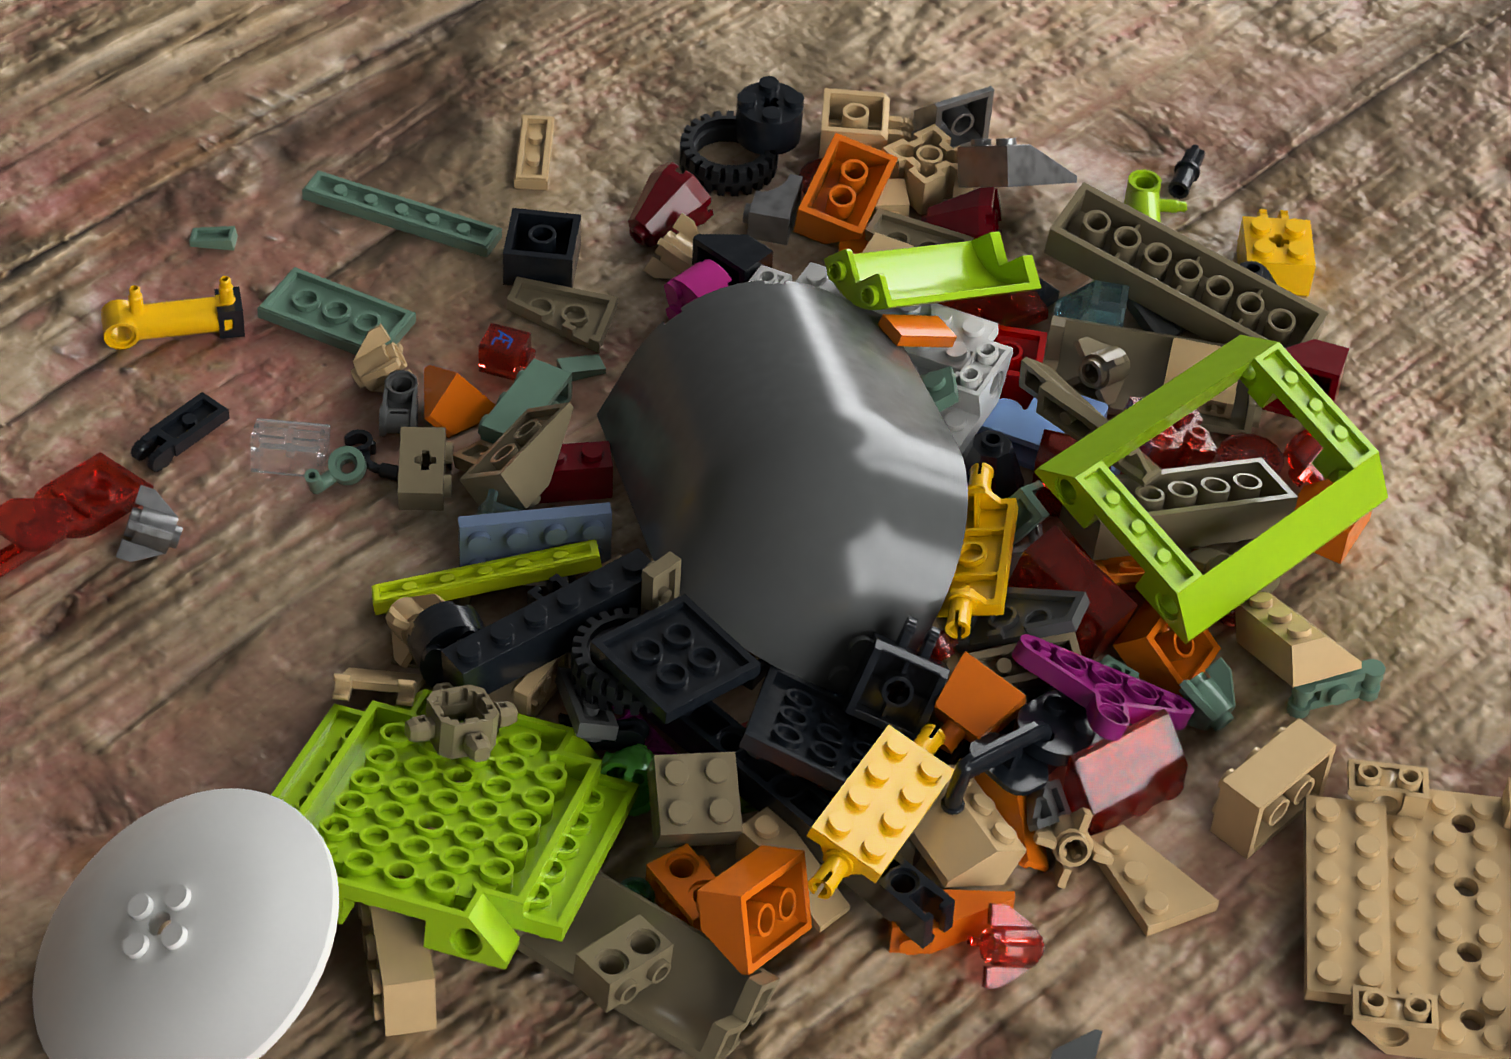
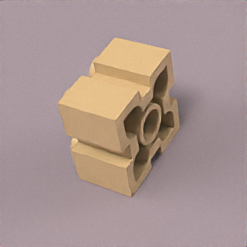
[882,124,973,215]

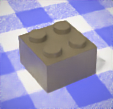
[647,752,743,848]

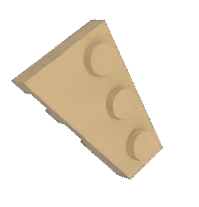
[1091,824,1219,937]

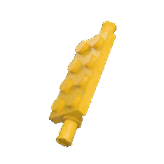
[937,463,1018,639]
[806,724,954,899]

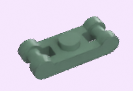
[1286,659,1386,719]

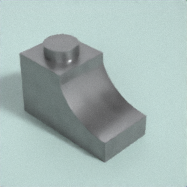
[743,174,803,245]

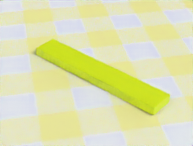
[371,539,602,615]

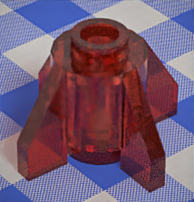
[967,903,1045,988]

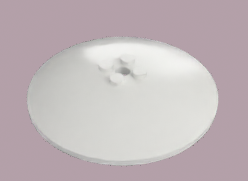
[33,788,339,1059]

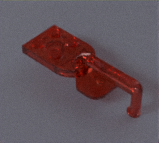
[0,452,154,577]

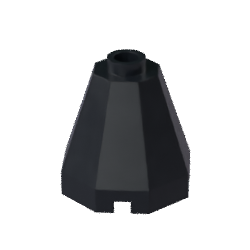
[962,430,1025,499]

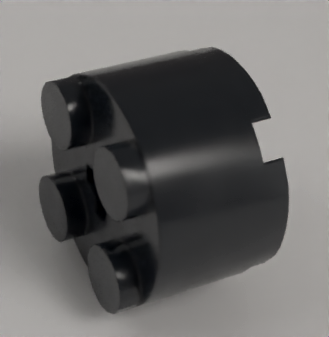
[735,76,804,155]
[407,601,486,688]

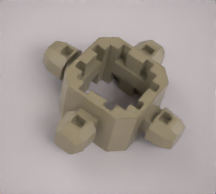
[404,682,518,762]

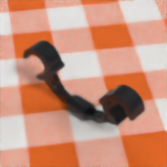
[344,429,453,480]

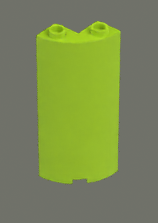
[824,231,1041,310]

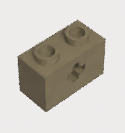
[397,427,453,511]

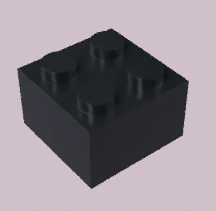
[503,208,581,288]

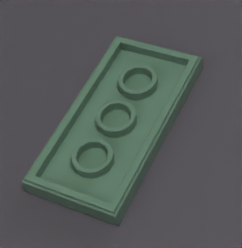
[257,267,416,355]

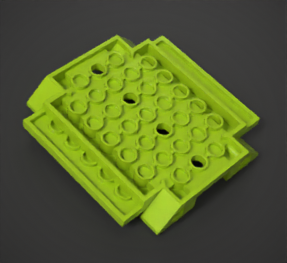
[271,689,639,970]

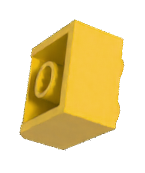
[1237,209,1316,296]

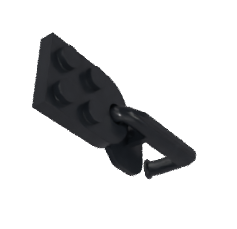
[941,689,1136,815]

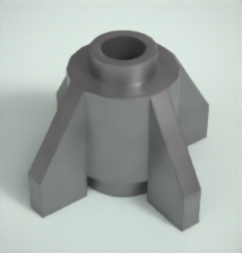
[116,485,183,562]

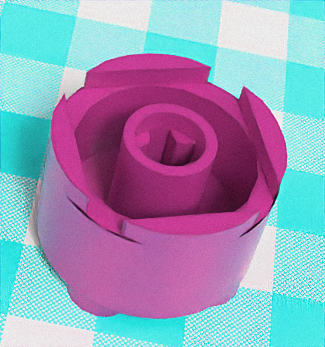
[664,259,732,320]

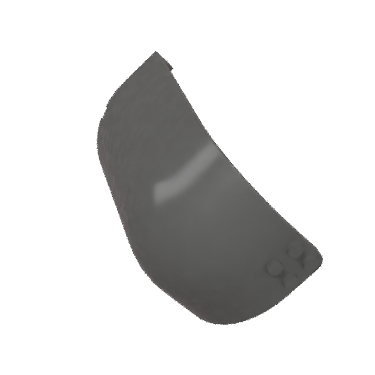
[597,280,968,695]

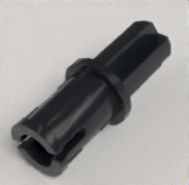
[1168,145,1205,199]

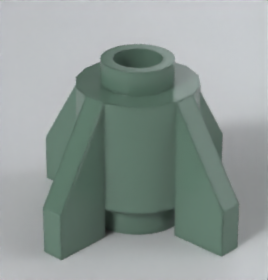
[1177,657,1236,732]

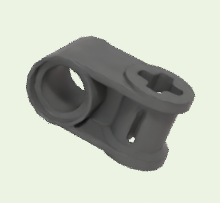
[379,370,419,437]

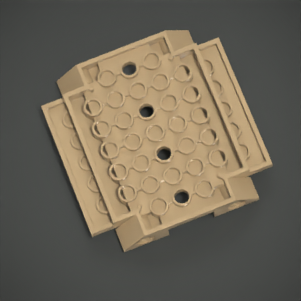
[1303,758,1511,1059]

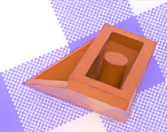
[424,365,496,438]

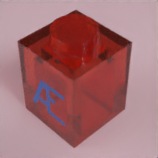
[478,323,536,381]

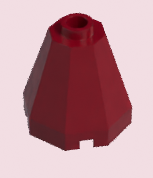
[628,162,713,247]
[921,187,1002,239]

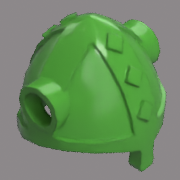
[601,743,654,816]

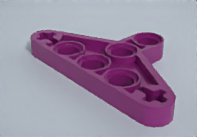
[1011,634,1194,741]

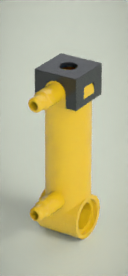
[101,276,245,350]

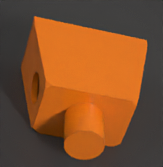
[934,651,1026,754]

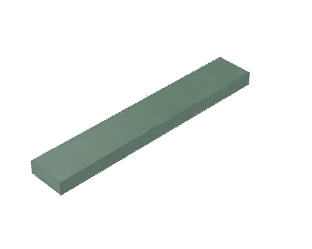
[302,171,502,258]

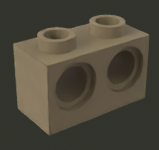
[573,914,674,1013]

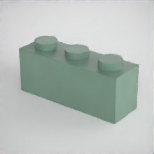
[478,359,572,444]

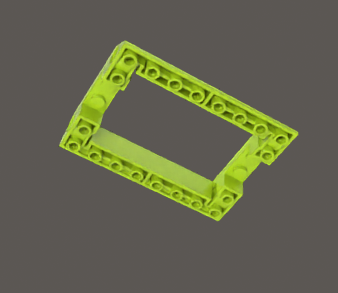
[1035,335,1388,645]

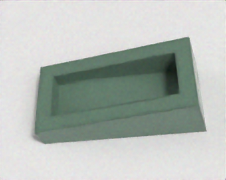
[189,226,238,251]
[557,354,606,381]

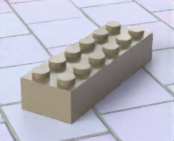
[1059,457,1298,560]

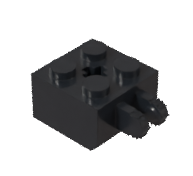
[842,616,950,741]

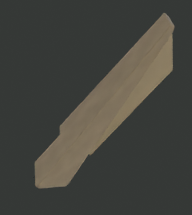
[1019,357,1162,487]

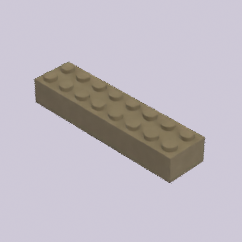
[1044,182,1329,348]

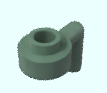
[304,446,367,494]

